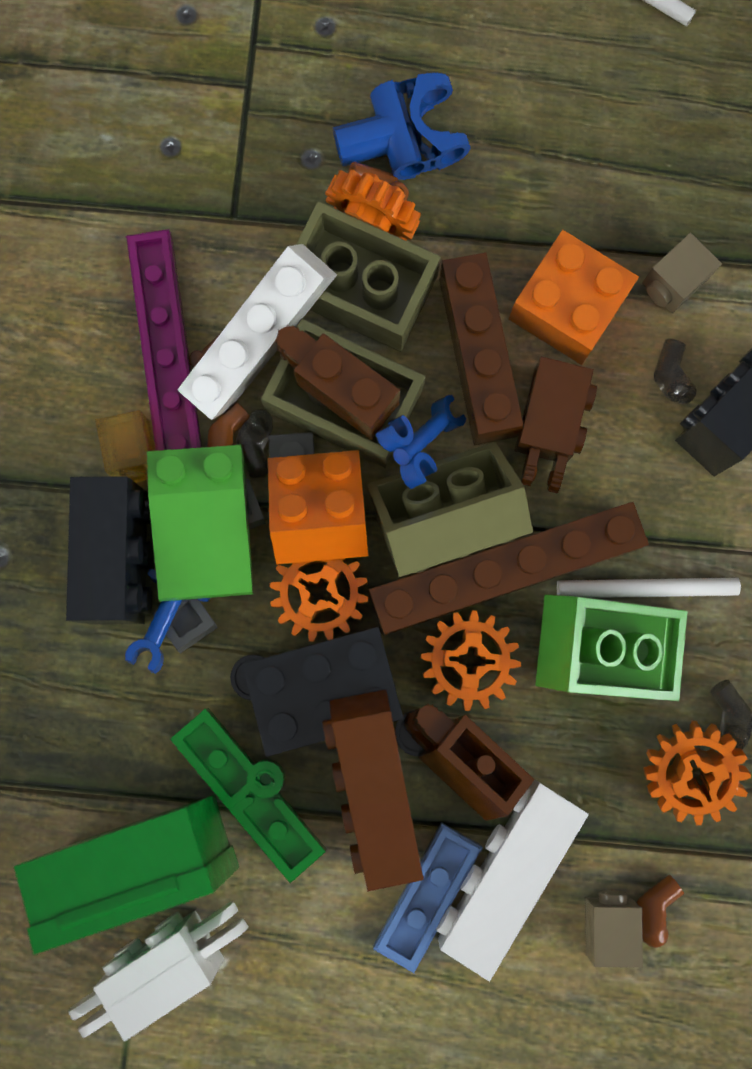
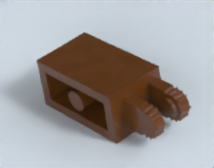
[275,324,400,440]
[514,356,597,494]
[403,704,535,821]

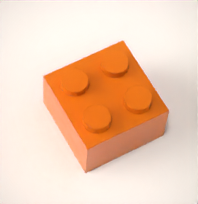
[508,230,639,365]
[268,450,368,564]

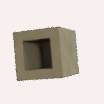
[642,232,722,313]
[585,890,643,968]

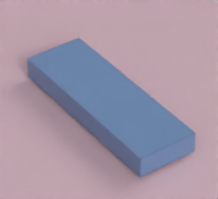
[373,822,483,973]

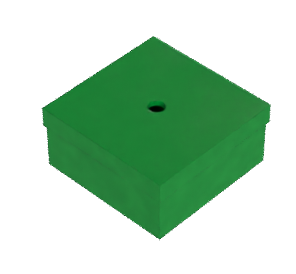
[14,795,239,955]

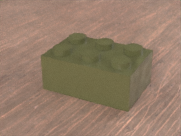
[296,201,441,352]
[261,318,425,468]
[367,442,533,577]

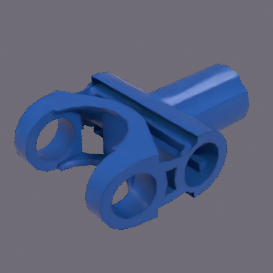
[333,73,471,180]

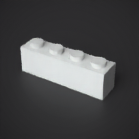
[177,244,337,420]
[436,780,589,982]

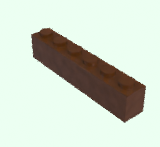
[369,501,649,635]

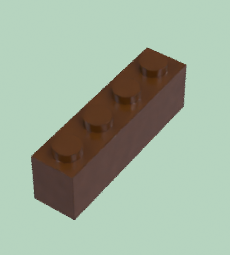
[439,252,524,445]
[322,689,424,891]

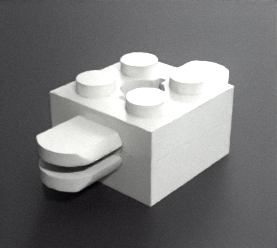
[68,901,248,1042]

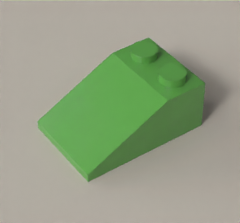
[147,445,253,602]
[535,595,688,701]

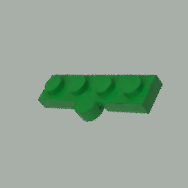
[170,708,327,883]

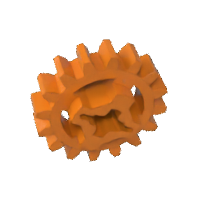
[325,170,421,241]
[270,558,369,642]
[420,610,521,711]
[643,721,751,825]

